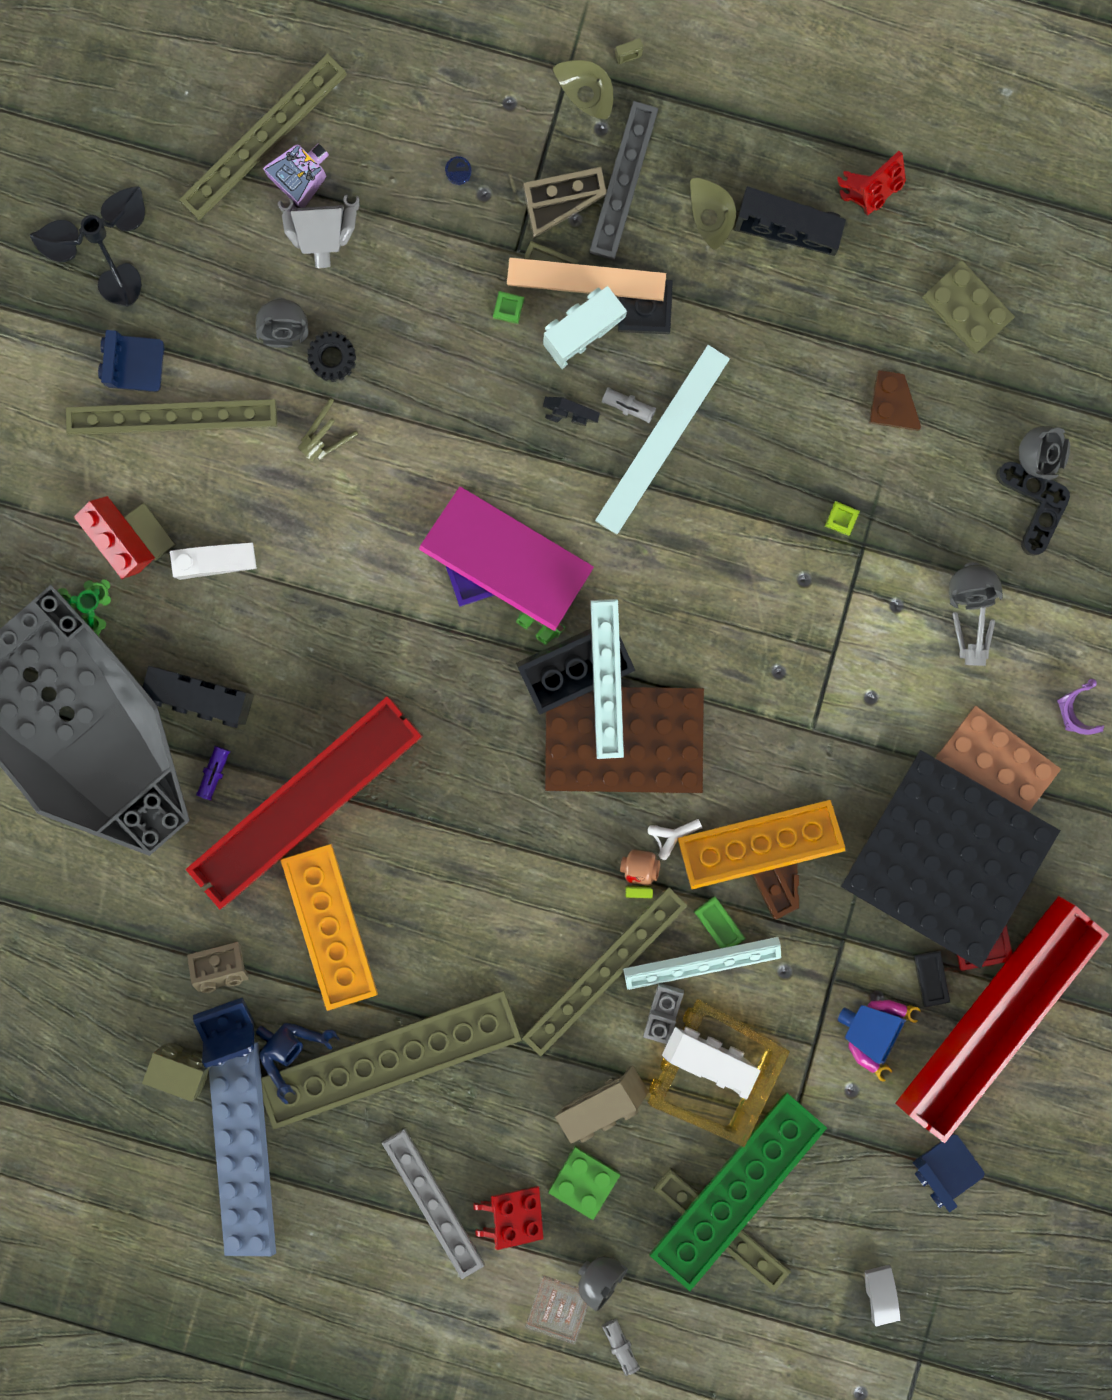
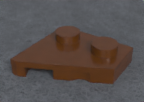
[869,370,921,431]
[752,863,799,920]

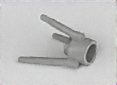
[953,606,995,666]

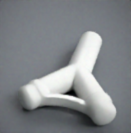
[648,819,702,860]

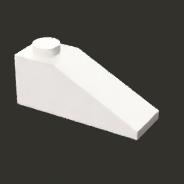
[170,543,257,580]

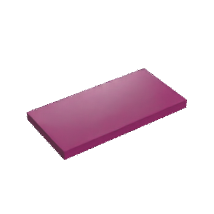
[419,487,594,631]

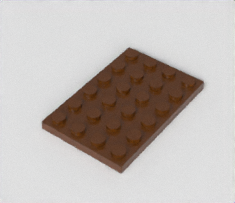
[545,687,704,793]

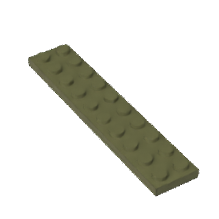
[261,990,522,1130]

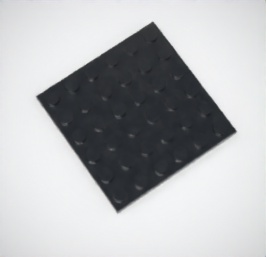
[840,750,1061,969]

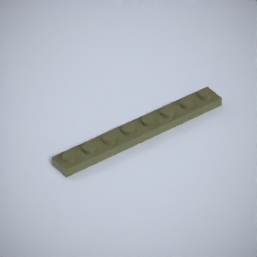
[179,53,347,220]
[66,399,277,435]
[522,887,688,1057]

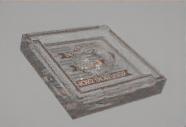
[525,1275,588,1344]

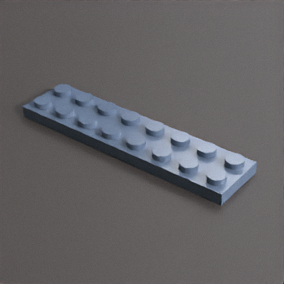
[209,1042,276,1256]

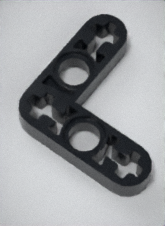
[996,462,1070,556]

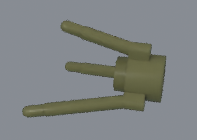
[298,398,358,462]

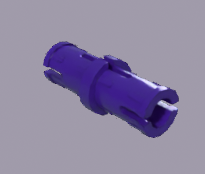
[196,746,230,800]

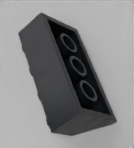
[516,628,636,715]

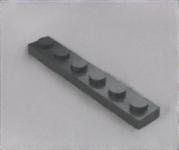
[590,101,658,261]

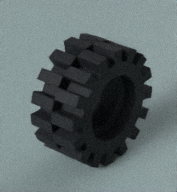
[307,331,356,382]

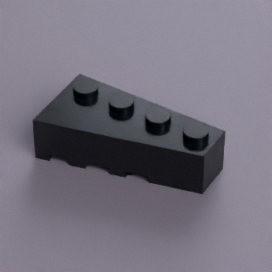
[734,186,846,256]
[142,666,254,728]

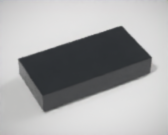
[913,950,951,1007]

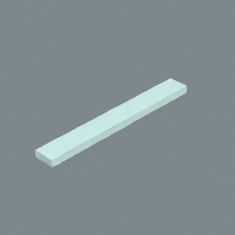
[595,345,730,535]

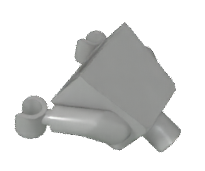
[278,195,360,268]

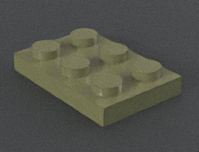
[922,260,1015,354]

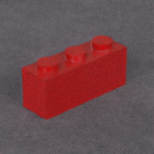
[74,496,155,579]

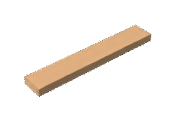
[507,258,666,301]

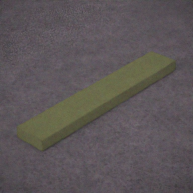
[653,1168,791,1292]

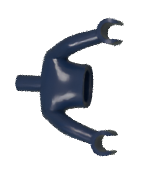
[256,1023,340,1104]

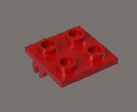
[837,151,906,216]
[473,1186,544,1250]

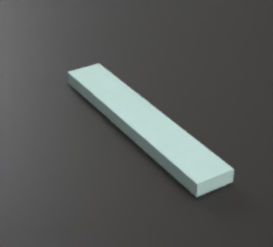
[591,599,624,759]
[623,937,781,990]

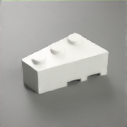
[662,1027,761,1100]

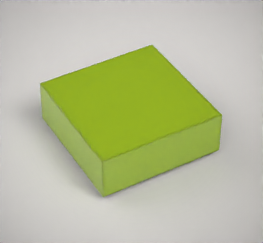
[825,501,860,536]
[625,885,653,898]

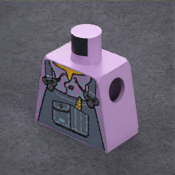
[263,144,329,208]

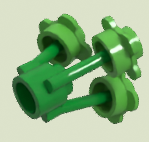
[58,580,111,637]

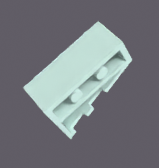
[543,286,627,369]

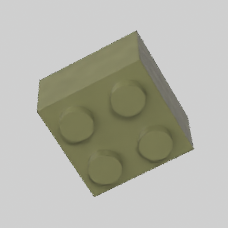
[142,1043,210,1102]

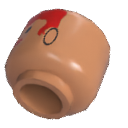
[620,849,660,886]

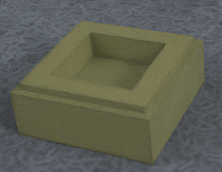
[615,38,643,65]

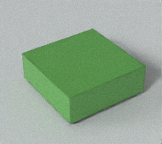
[493,291,524,324]

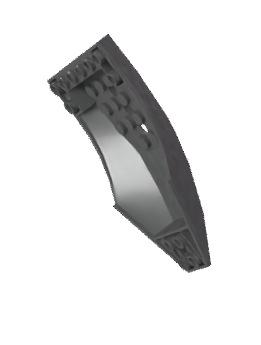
[0,585,190,856]

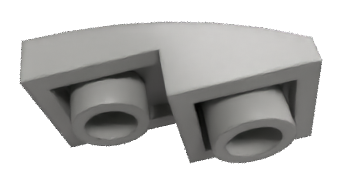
[643,983,684,1044]
[865,1265,900,1327]

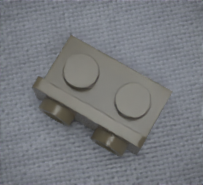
[187,942,249,993]

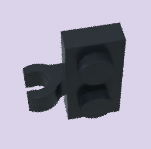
[543,396,600,426]

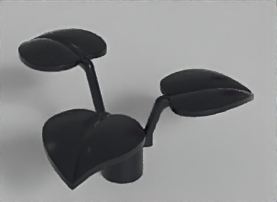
[30,186,145,307]

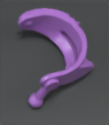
[1057,679,1104,735]

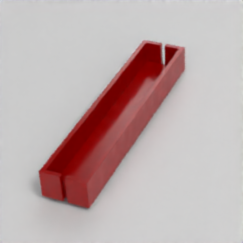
[185,696,424,910]
[895,896,1109,1143]

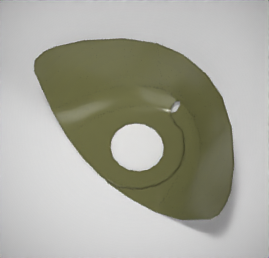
[553,60,613,119]
[690,178,736,250]

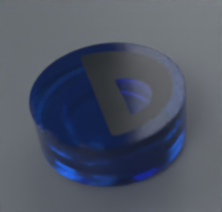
[445,156,472,185]

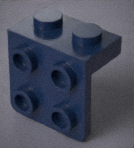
[98,330,165,392]
[193,997,254,1068]
[912,1133,985,1213]

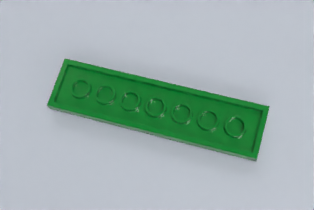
[649,1092,827,1291]

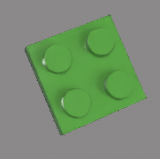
[548,1146,620,1220]

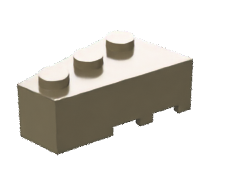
[523,167,606,239]
[555,1065,649,1144]

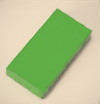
[694,896,746,948]

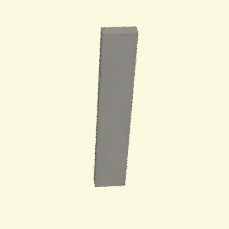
[382,1128,485,1279]

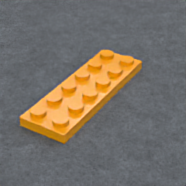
[678,800,845,890]
[281,844,378,1011]

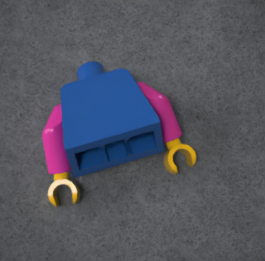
[837,1000,921,1082]

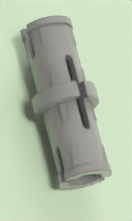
[602,387,656,423]
[602,1319,640,1376]

